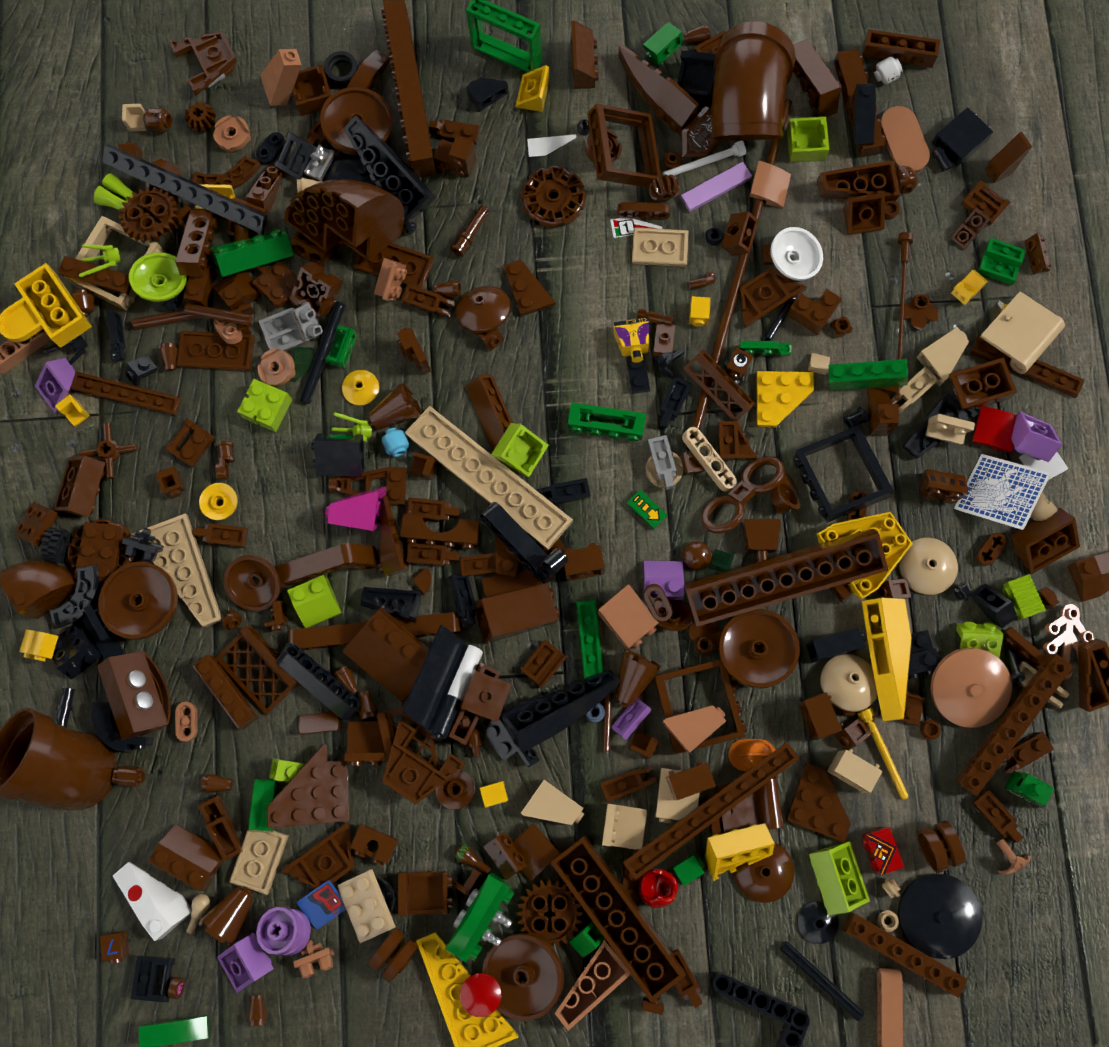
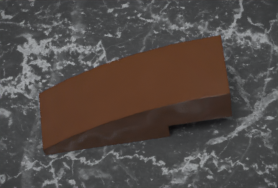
[198,794,243,861]

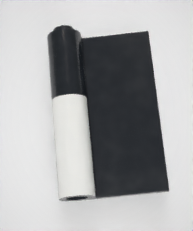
[402,625,483,741]

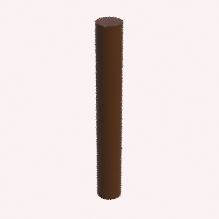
[602,692,612,753]

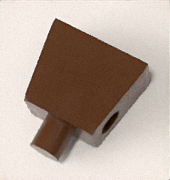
[742,519,781,563]

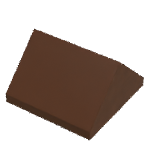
[843,193,885,235]

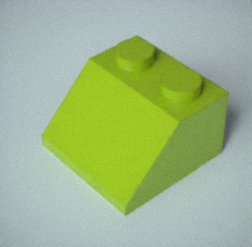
[287,575,342,628]

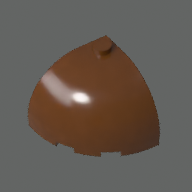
[0,561,77,619]

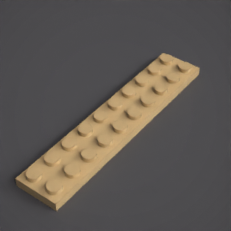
[405,406,573,550]

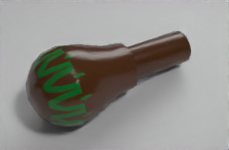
[455,845,491,875]

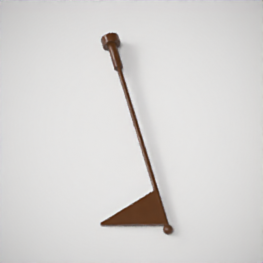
[877,232,913,401]

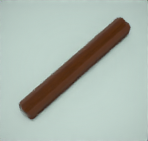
[184,304,253,325]
[131,310,204,330]

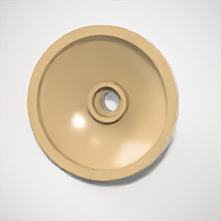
[899,538,958,595]
[820,654,878,712]

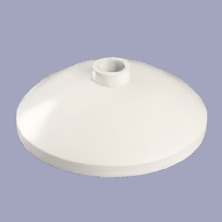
[771,227,823,281]

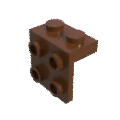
[345,721,387,766]

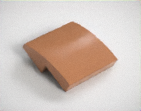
[750,161,791,209]

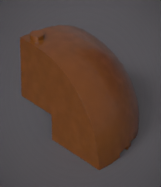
[285,179,404,261]

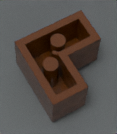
[434,136,476,177]
[787,289,842,335]

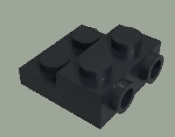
[908,630,940,680]

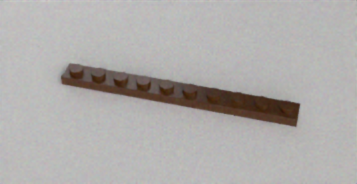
[623,742,800,880]

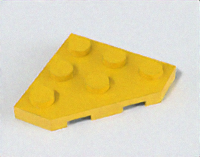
[756,371,814,428]

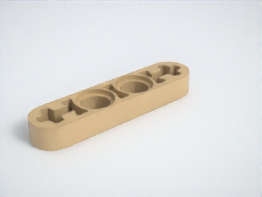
[682,427,737,491]

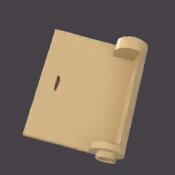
[980,291,1065,374]

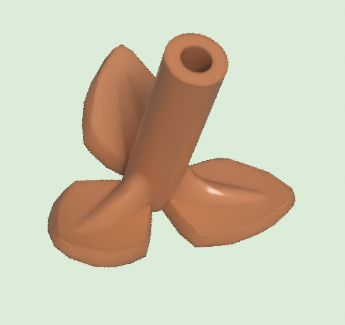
[997,839,1031,875]

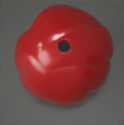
[639,869,678,908]

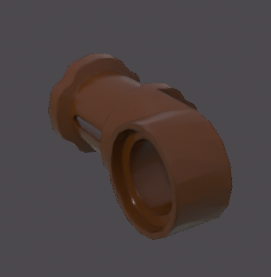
[215,441,235,480]

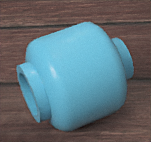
[382,428,409,457]

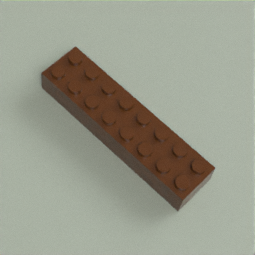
[550,836,686,1003]

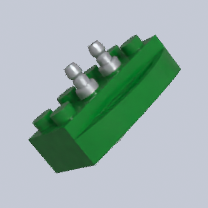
[445,872,514,962]

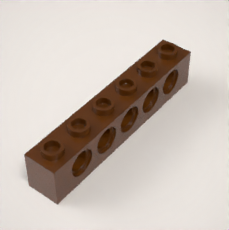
[841,911,968,998]

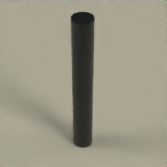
[765,295,799,341]

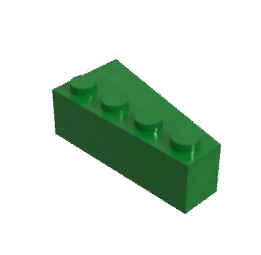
[211,230,294,277]

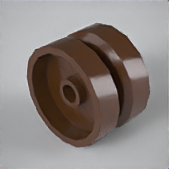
[917,820,966,874]
[368,928,419,984]

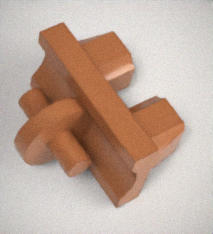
[293,940,335,978]

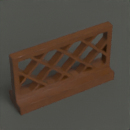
[215,626,300,715]
[377,707,440,793]

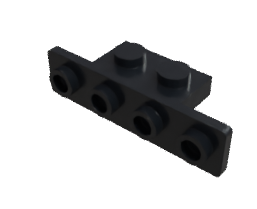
[81,601,125,660]
[481,706,539,767]

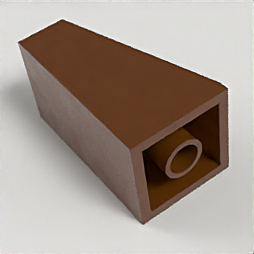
[475,583,559,644]

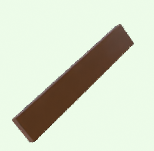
[970,335,1084,398]
[70,371,182,416]

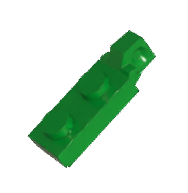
[738,341,791,357]

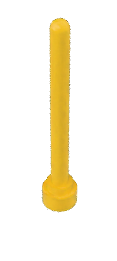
[857,707,908,800]

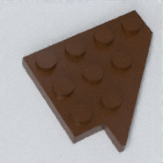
[266,744,349,828]

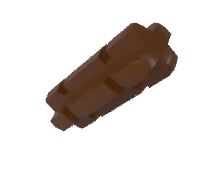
[637,309,674,325]

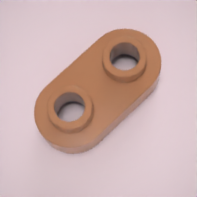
[214,319,243,344]
[175,702,198,742]

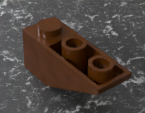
[246,166,285,215]

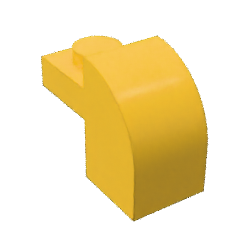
[951,270,988,305]

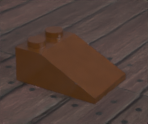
[949,358,1017,410]

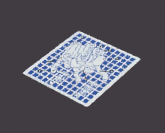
[954,454,1051,530]

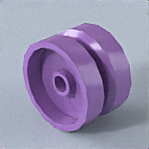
[256,907,311,956]

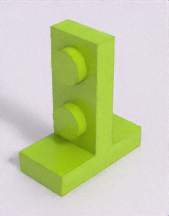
[269,758,304,782]

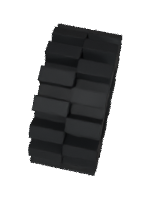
[40,527,71,564]

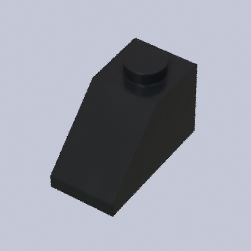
[466,77,509,112]
[971,583,1017,628]

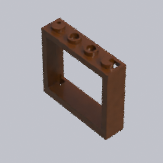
[587,104,661,188]
[654,659,747,755]

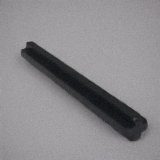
[780,941,864,1021]

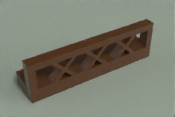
[684,349,755,421]

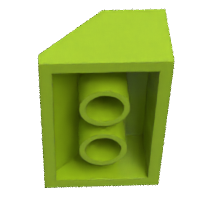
[809,841,870,916]

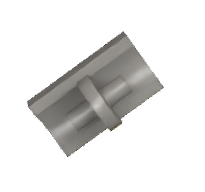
[304,145,336,181]
[292,302,323,341]

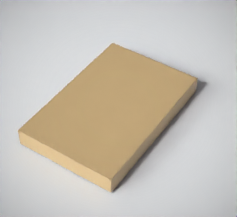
[632,228,689,267]
[229,830,289,895]

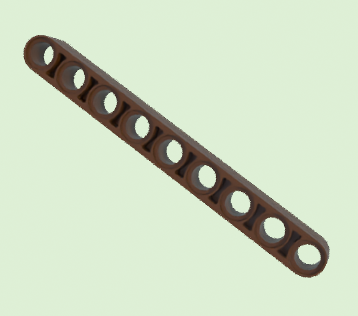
[287,612,461,650]

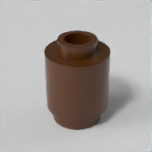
[112,766,145,787]

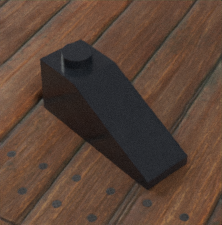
[852,84,876,145]

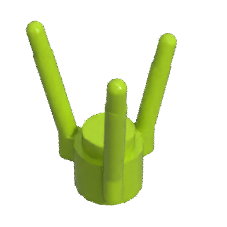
[79,244,121,277]
[331,412,372,442]

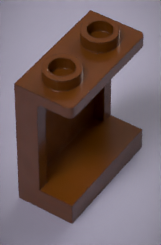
[398,871,453,916]

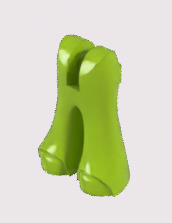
[94,173,143,210]

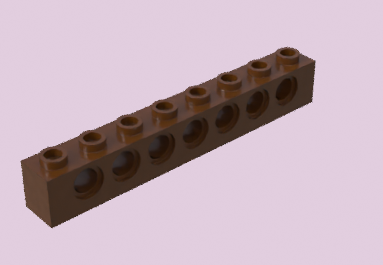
[955,654,1073,796]

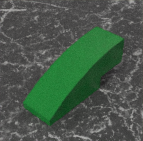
[139,1016,209,1047]

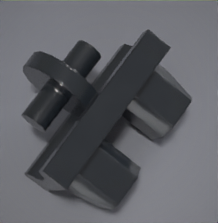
[122,528,164,562]

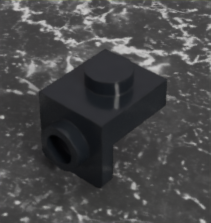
[125,355,157,386]

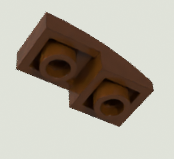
[951,207,992,249]

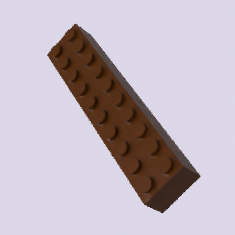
[381,0,437,178]
[684,528,889,627]

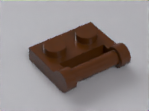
[961,180,1011,226]
[164,418,215,468]

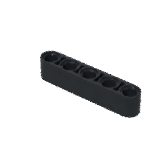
[277,643,361,720]

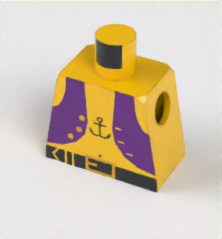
[613,317,649,363]

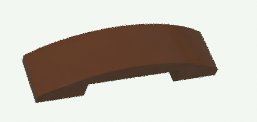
[347,50,390,89]

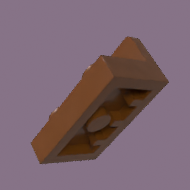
[483,832,527,880]

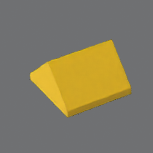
[516,65,549,112]

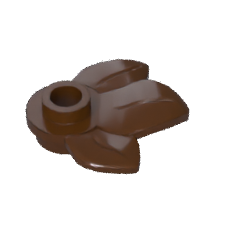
[904,294,938,330]
[689,622,723,655]

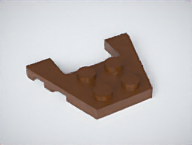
[169,31,237,96]
[382,720,466,805]

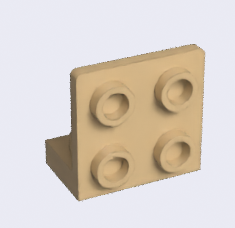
[602,803,647,850]

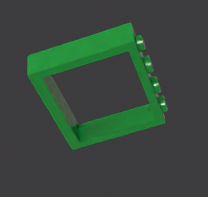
[466,0,542,73]

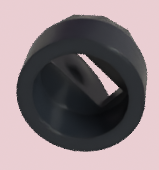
[577,119,590,136]

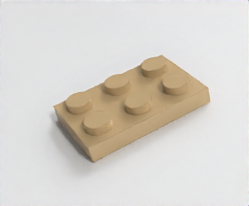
[337,869,396,943]

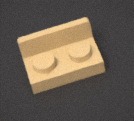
[926,414,975,445]

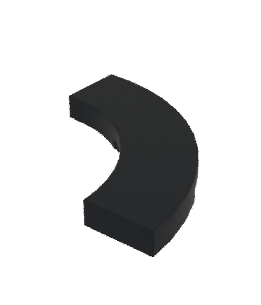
[50,564,99,629]

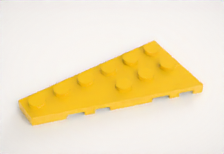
[416,932,519,1047]

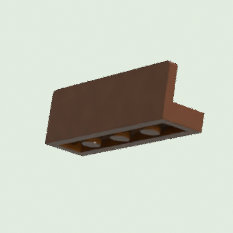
[466,374,512,451]

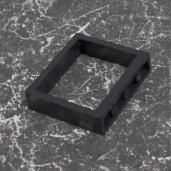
[793,425,894,523]

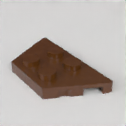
[740,267,807,328]
[283,822,355,889]

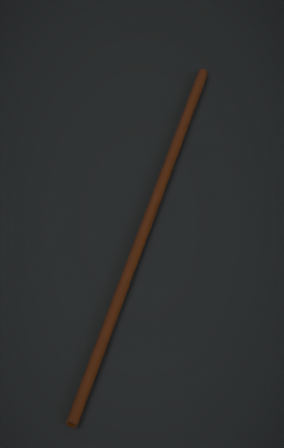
[686,99,792,450]

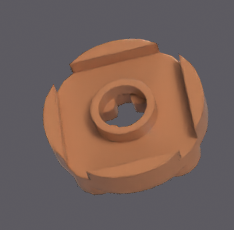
[213,116,251,153]
[258,349,295,387]

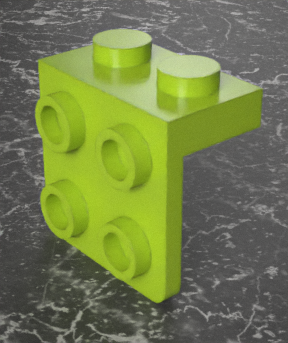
[956,622,1003,658]

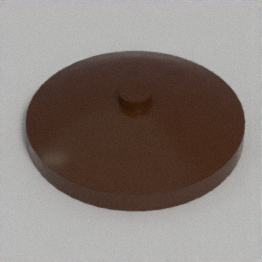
[320,87,393,155]
[98,562,178,640]
[719,609,800,689]
[482,933,564,1021]

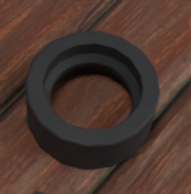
[324,51,358,88]

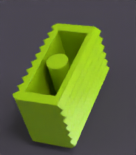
[1002,574,1046,621]

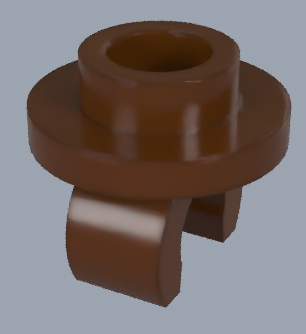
[221,608,242,630]

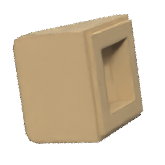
[808,353,830,375]

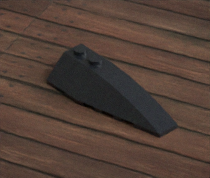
[344,115,437,223]
[500,670,620,753]

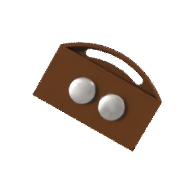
[97,651,171,740]

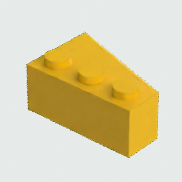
[704,823,775,881]

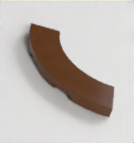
[191,155,261,189]

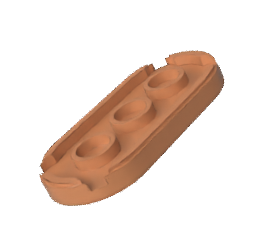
[881,106,930,173]

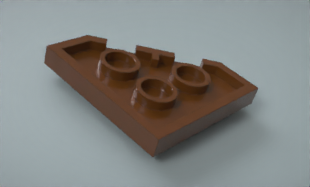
[786,763,851,843]

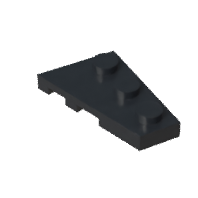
[360,587,422,623]

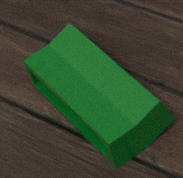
[248,779,278,833]

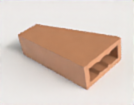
[260,49,302,106]

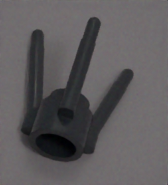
[42,335,88,365]

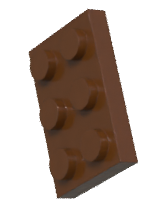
[74,522,125,583]

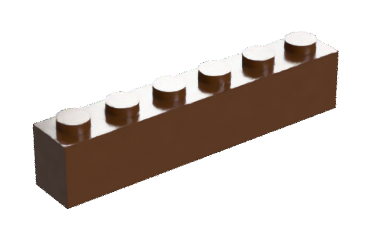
[834,49,886,158]

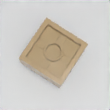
[827,748,883,793]

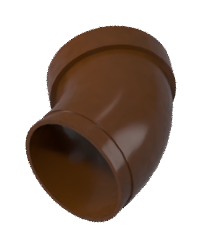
[711,21,795,141]
[0,708,117,810]

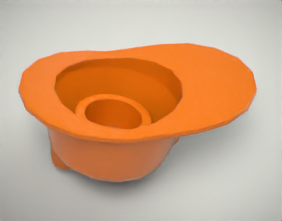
[728,739,775,771]

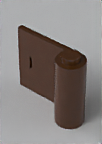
[716,778,784,834]

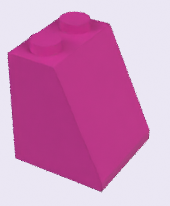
[326,487,386,531]

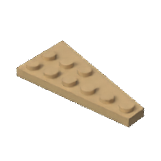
[132,513,222,627]

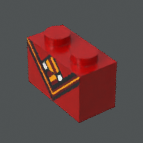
[862,827,904,875]

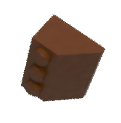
[571,21,599,89]
[53,456,105,517]
[1011,508,1080,575]
[148,824,223,891]

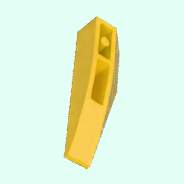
[862,598,912,722]

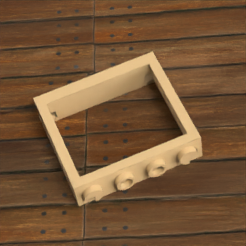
[64,216,164,311]

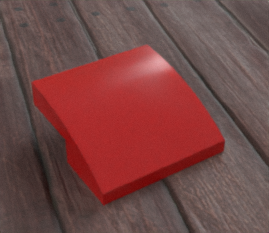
[973,406,1017,453]

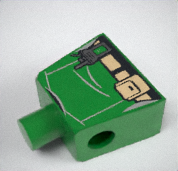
[1004,771,1054,808]

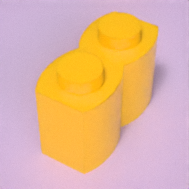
[19,629,58,662]

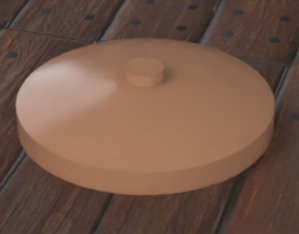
[930,648,1012,728]

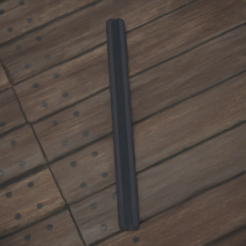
[299,301,346,404]

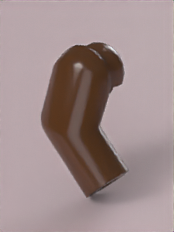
[690,272,716,289]

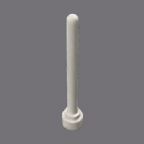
[662,140,746,176]

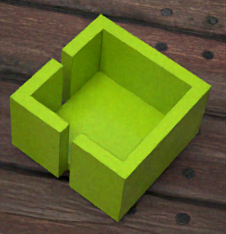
[237,379,292,432]

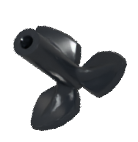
[653,348,684,379]

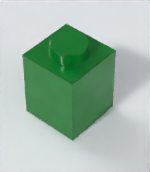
[672,854,705,886]
[569,921,605,958]

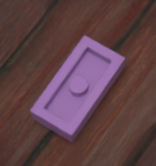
[611,699,651,740]

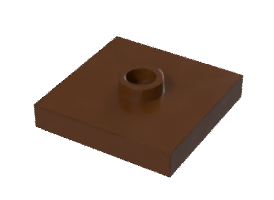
[460,670,511,722]

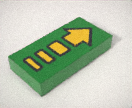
[627,489,668,529]

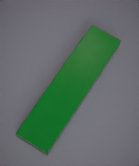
[576,600,603,680]

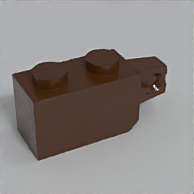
[183,255,216,307]

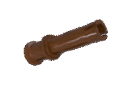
[450,205,490,257]

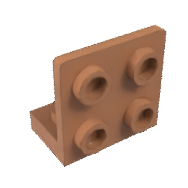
[374,258,407,301]

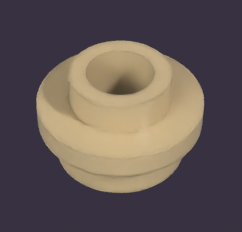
[882,878,901,898]
[877,910,899,932]

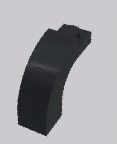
[91,701,154,752]

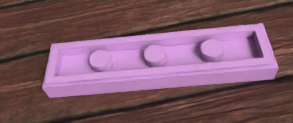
[680,162,752,212]

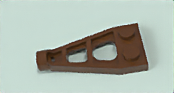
[329,467,407,506]

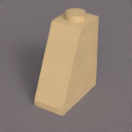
[917,327,969,387]
[521,780,584,825]

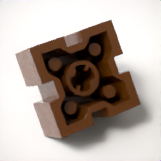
[290,261,343,317]

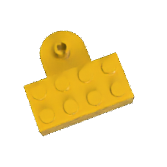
[0,263,92,348]

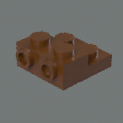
[397,327,431,375]

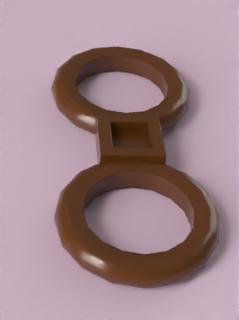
[701,456,785,534]

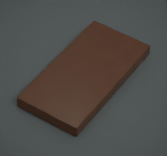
[353,243,435,289]
[176,331,255,372]

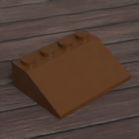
[343,607,430,702]

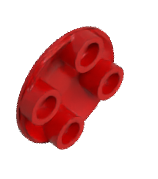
[460,973,501,1017]

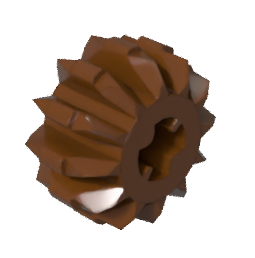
[185,101,216,133]
[648,174,680,202]

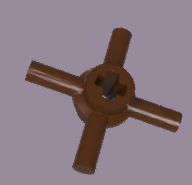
[79,423,138,479]

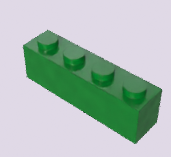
[828,359,908,391]

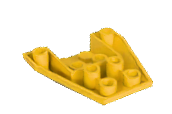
[817,512,913,600]

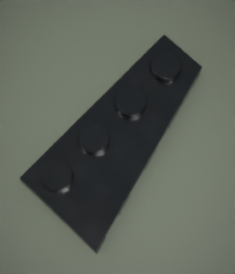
[902,389,978,459]

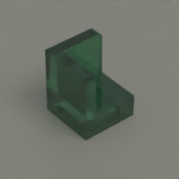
[709,549,735,573]

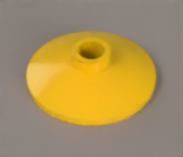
[342,370,379,406]
[199,483,238,520]

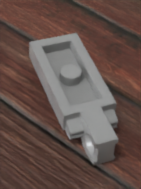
[648,435,676,490]

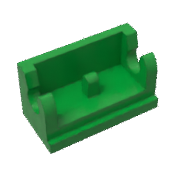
[643,22,683,66]
[325,325,357,369]

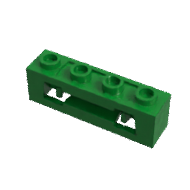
[568,402,646,442]

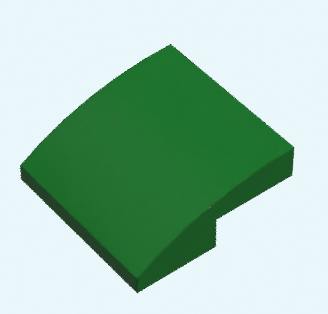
[978,237,1026,286]

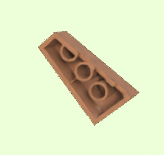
[555,940,631,1031]

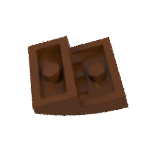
[513,823,560,881]

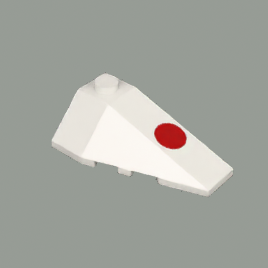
[113,862,192,941]

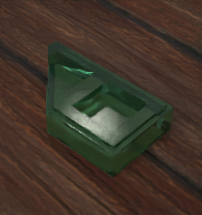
[291,347,313,382]

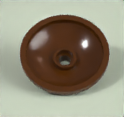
[456,286,511,333]
[224,555,281,611]
[733,842,794,903]

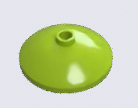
[129,252,187,302]

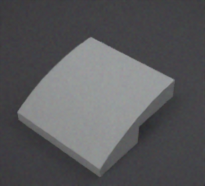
[259,307,307,351]

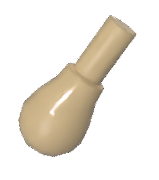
[186,894,210,934]

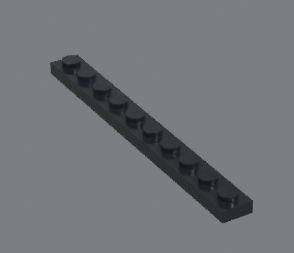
[103,144,268,234]

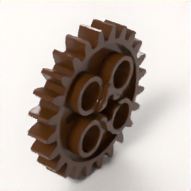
[118,187,180,243]
[517,879,583,947]

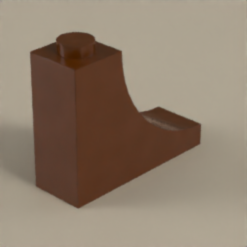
[867,388,899,436]

